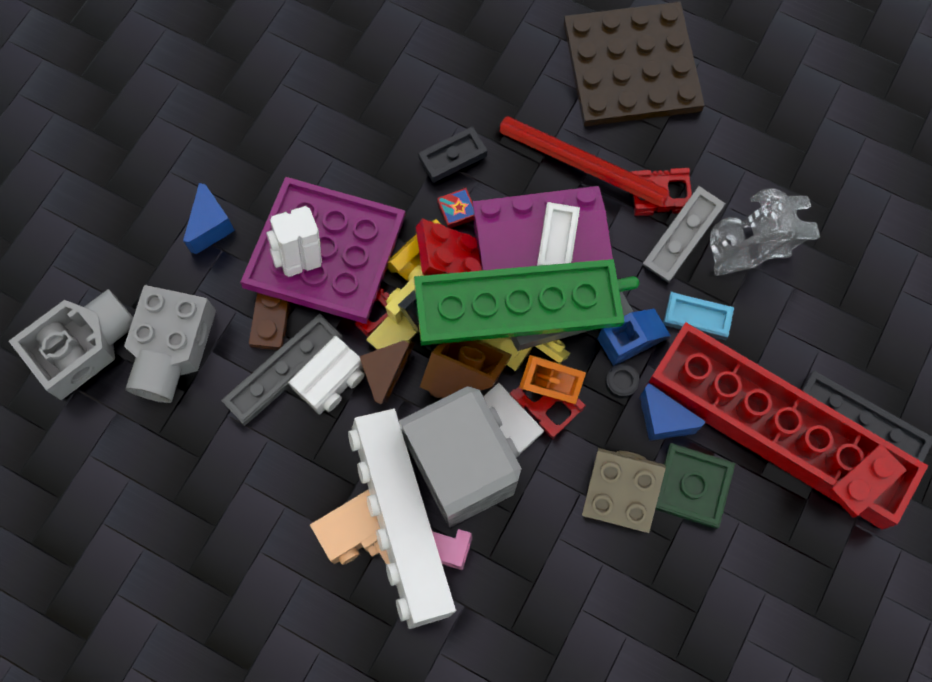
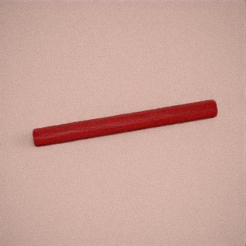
[500,116,669,206]

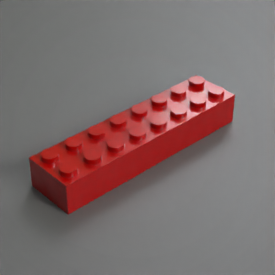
[646,322,928,530]

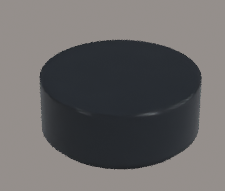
[605,364,639,399]

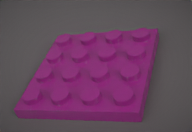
[241,177,405,324]

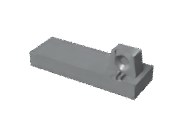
[643,186,726,283]

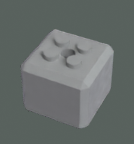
[399,386,522,528]

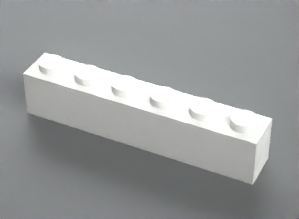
[348,408,456,629]

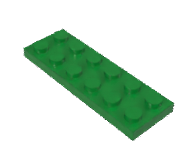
[414,259,625,346]

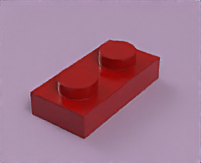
[828,444,907,518]

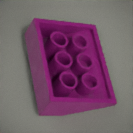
[473,186,613,271]

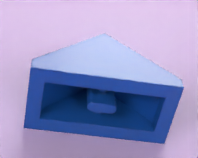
[183,183,235,254]
[640,383,706,441]

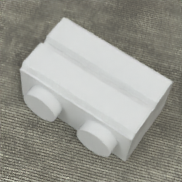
[266,206,322,277]
[288,336,365,415]

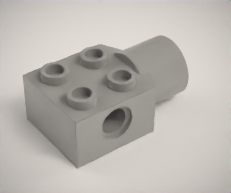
[124,285,216,403]
[9,289,133,400]

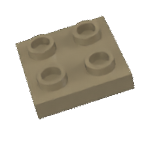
[582,448,666,533]

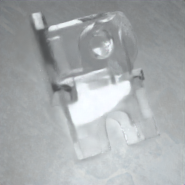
[710,188,820,276]

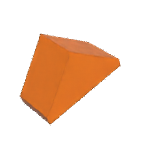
[519,355,586,404]

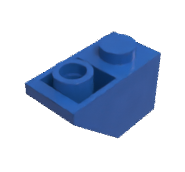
[598,309,671,366]

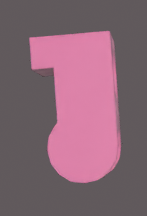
[431,529,472,570]

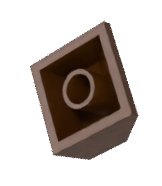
[420,340,512,398]

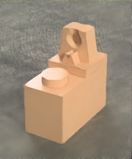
[310,489,390,565]

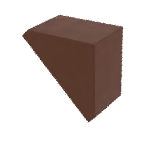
[359,340,415,404]

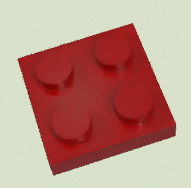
[416,218,482,276]

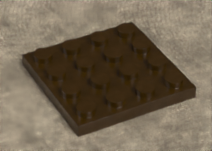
[564,2,705,127]

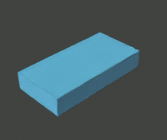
[663,292,734,340]

